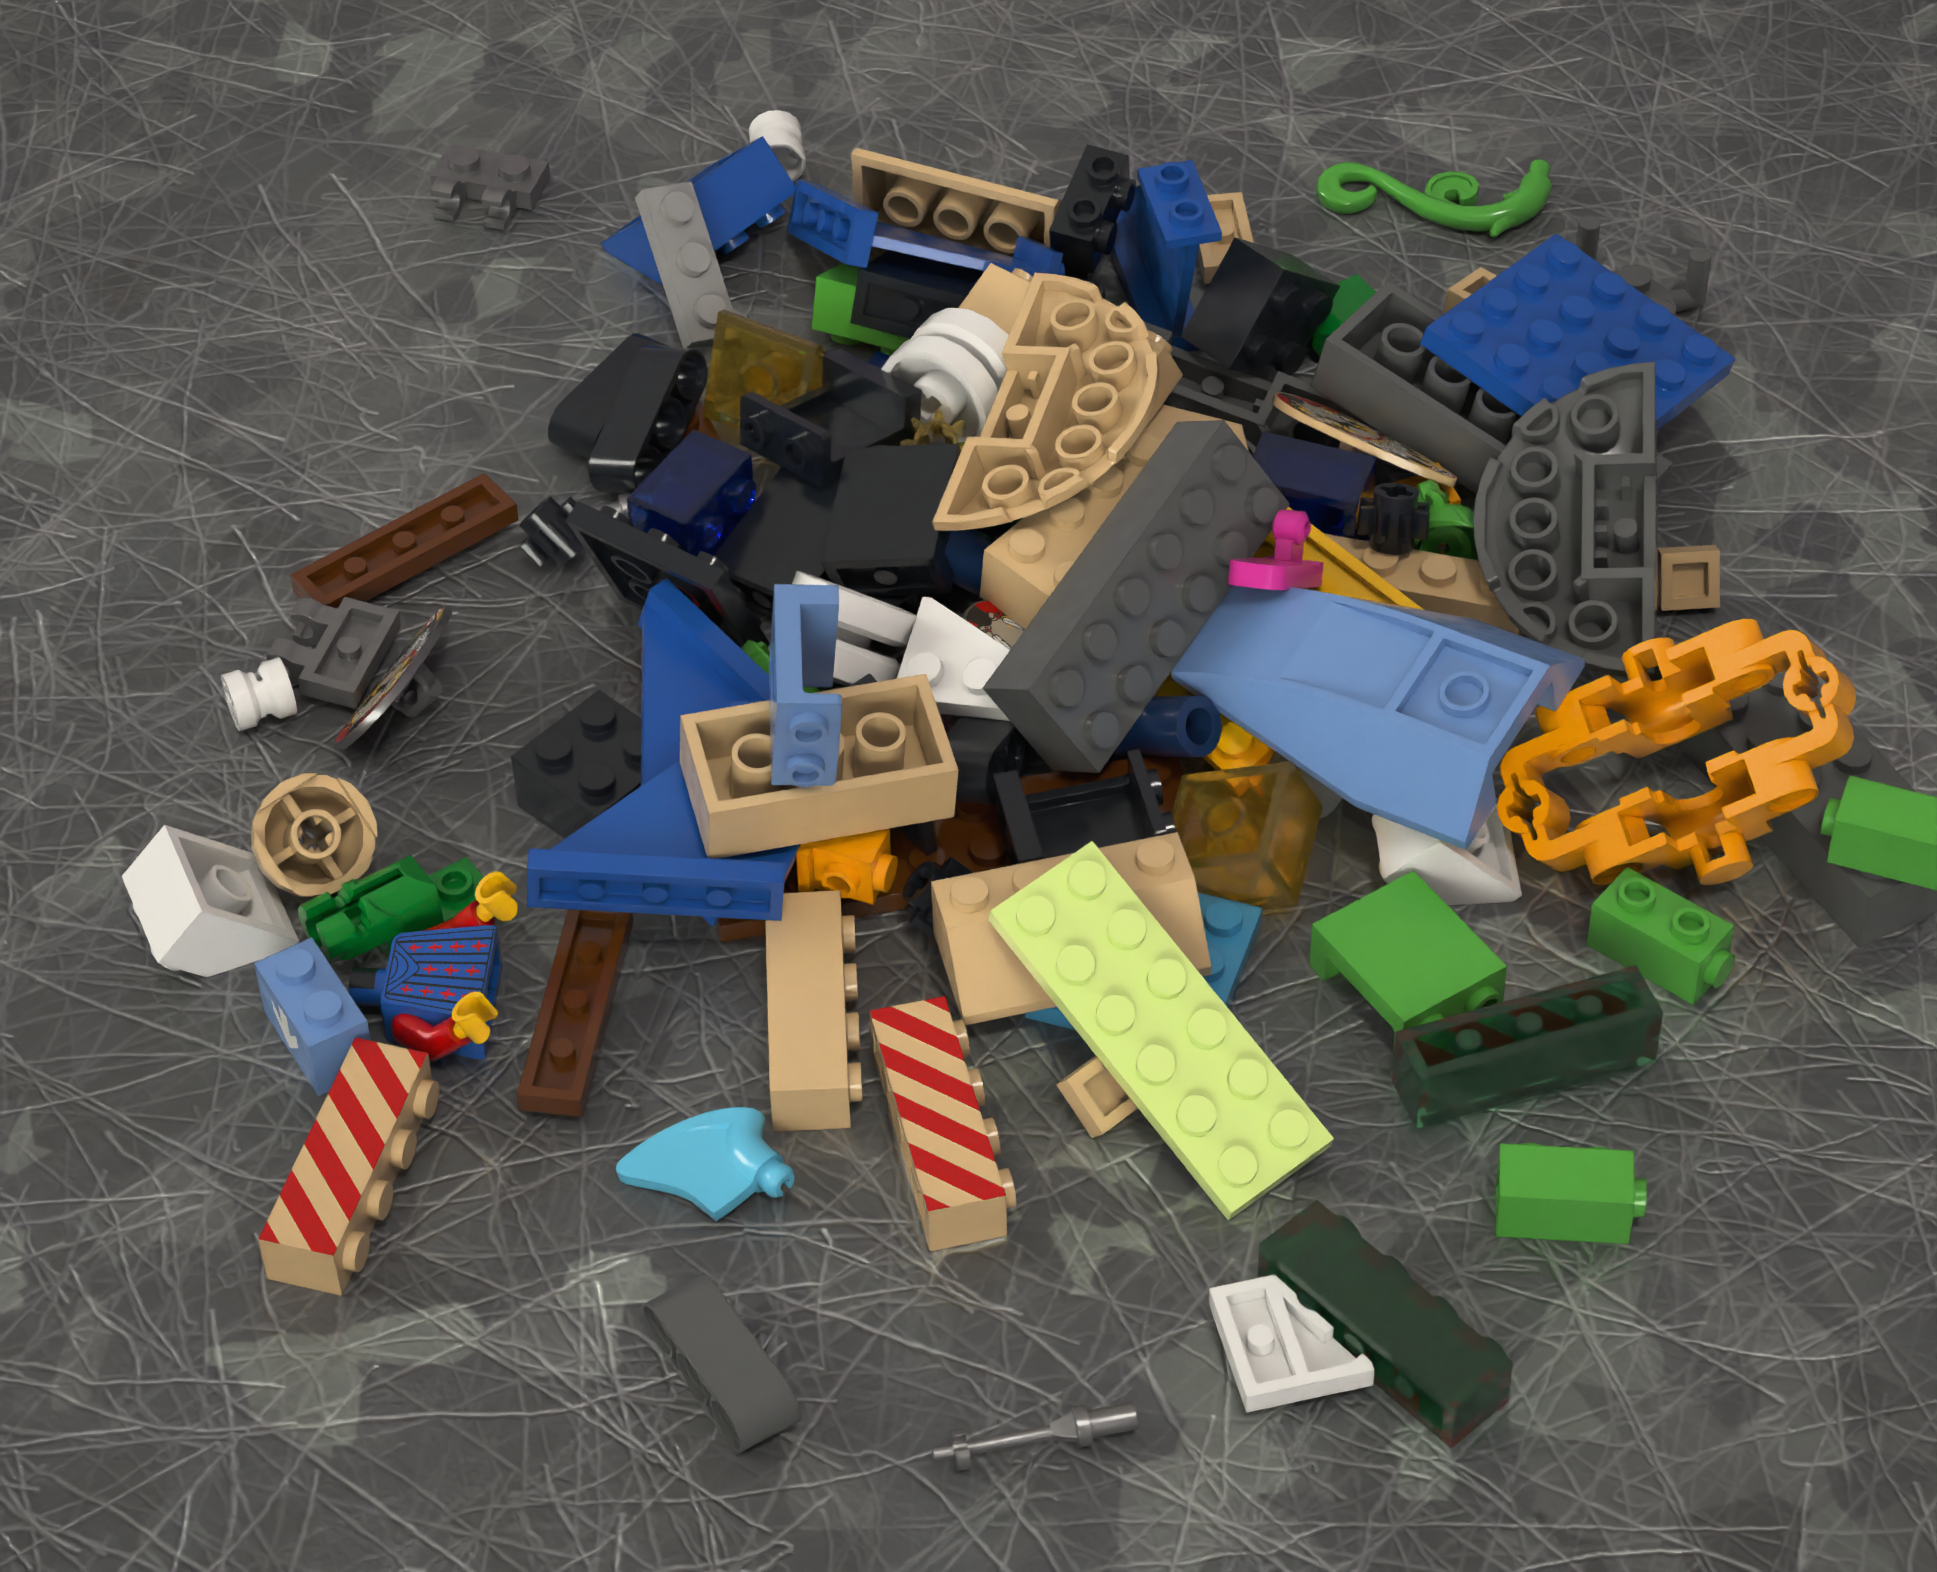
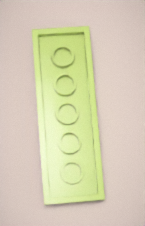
[988,841,1334,1221]

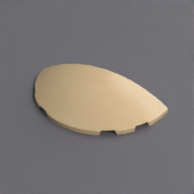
[932,273,1160,531]

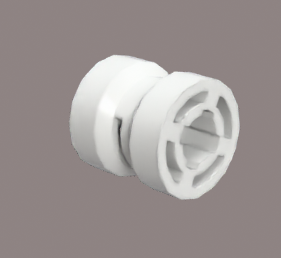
[749,110,806,181]
[221,657,297,732]

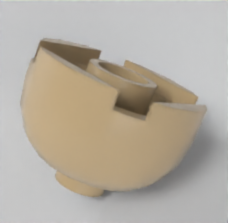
[251,773,377,898]

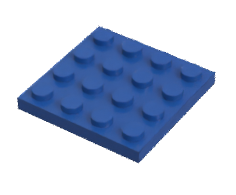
[1420,233,1736,431]

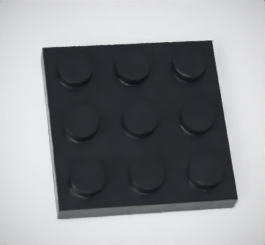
[565,501,770,648]

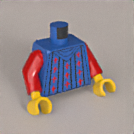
[349,871,518,1062]

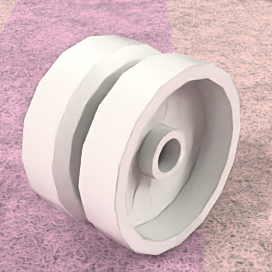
[881,308,1009,451]
[768,571,917,687]

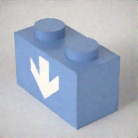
[254,937,371,1096]

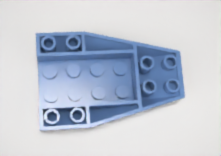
[1171,585,1585,850]

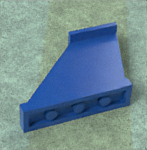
[1110,160,1222,352]
[786,179,1065,276]
[637,578,770,927]
[527,700,801,921]

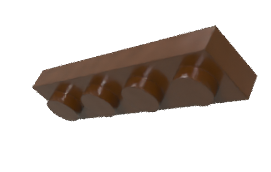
[290,473,519,609]
[517,909,634,1117]

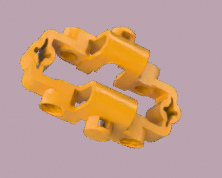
[1497,619,1856,885]

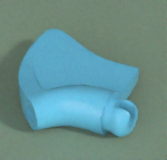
[616,1107,794,1222]

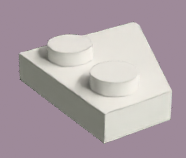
[897,597,1010,721]
[1209,1274,1374,1413]

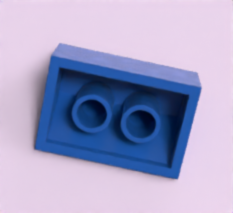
[601,136,796,285]

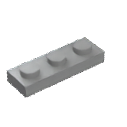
[635,181,741,349]

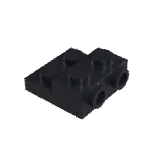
[1049,144,1136,282]

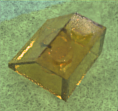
[702,309,826,430]
[1172,761,1323,909]

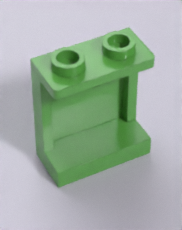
[1309,870,1507,1061]

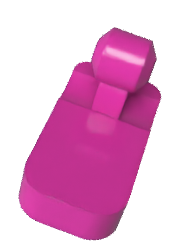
[1228,509,1324,590]

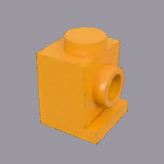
[796,828,898,905]

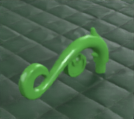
[1316,159,1552,238]

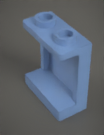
[769,584,842,788]

